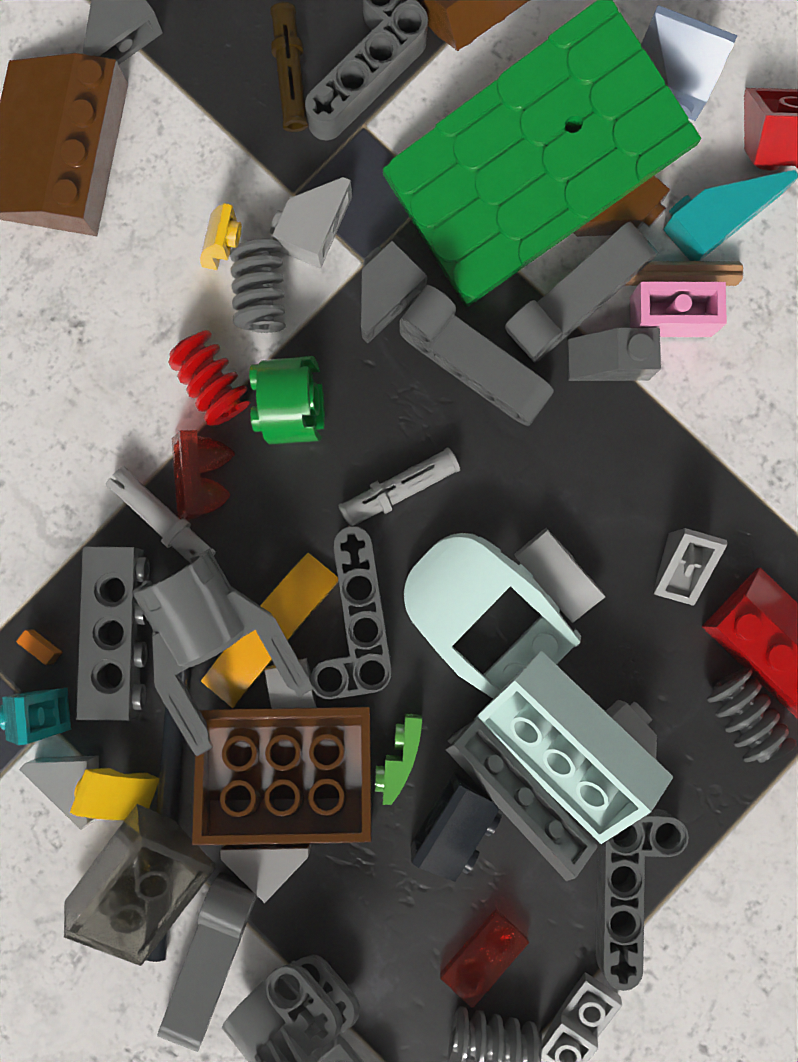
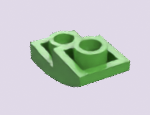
[375,714,422,805]

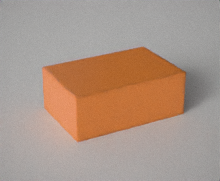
[16,630,63,665]

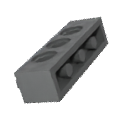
[77,547,150,720]

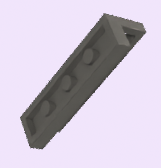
[446,717,598,881]

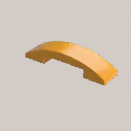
[201,553,339,708]

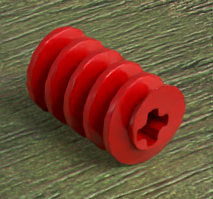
[168,330,250,426]

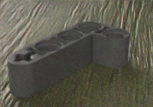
[305,0,428,140]
[506,221,659,363]
[400,285,554,426]
[310,527,391,699]
[595,809,689,991]
[157,872,257,1052]

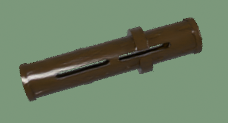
[270,2,308,132]

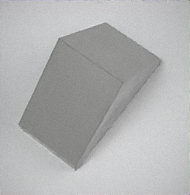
[654,528,727,606]
[19,756,99,830]
[220,843,312,903]

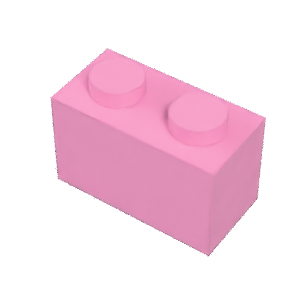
[630,282,727,337]

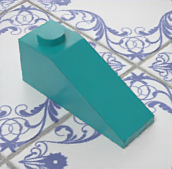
[663,170,798,261]
[0,688,71,745]

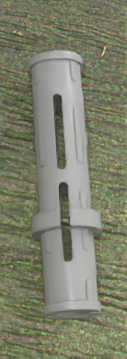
[338,447,460,527]
[106,466,216,564]

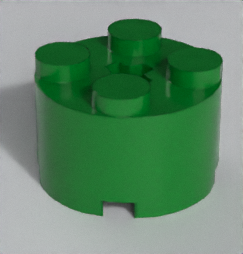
[249,356,325,444]

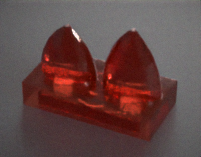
[171,430,235,520]
[440,909,530,1008]

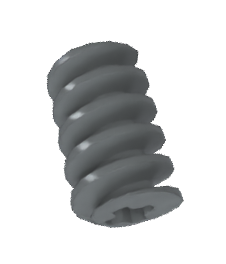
[230,239,286,333]
[706,667,797,763]
[448,1006,543,1062]

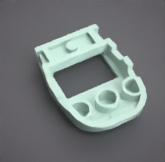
[404,533,581,699]

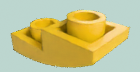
[200,203,242,270]
[70,768,159,820]

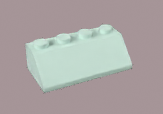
[474,651,673,844]

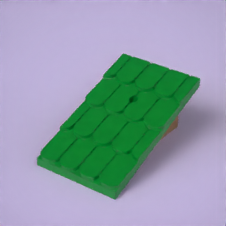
[383,0,702,308]

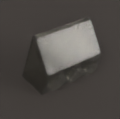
[64,804,216,966]

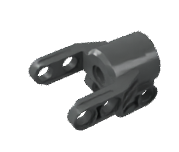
[132,548,314,756]
[222,954,364,1062]

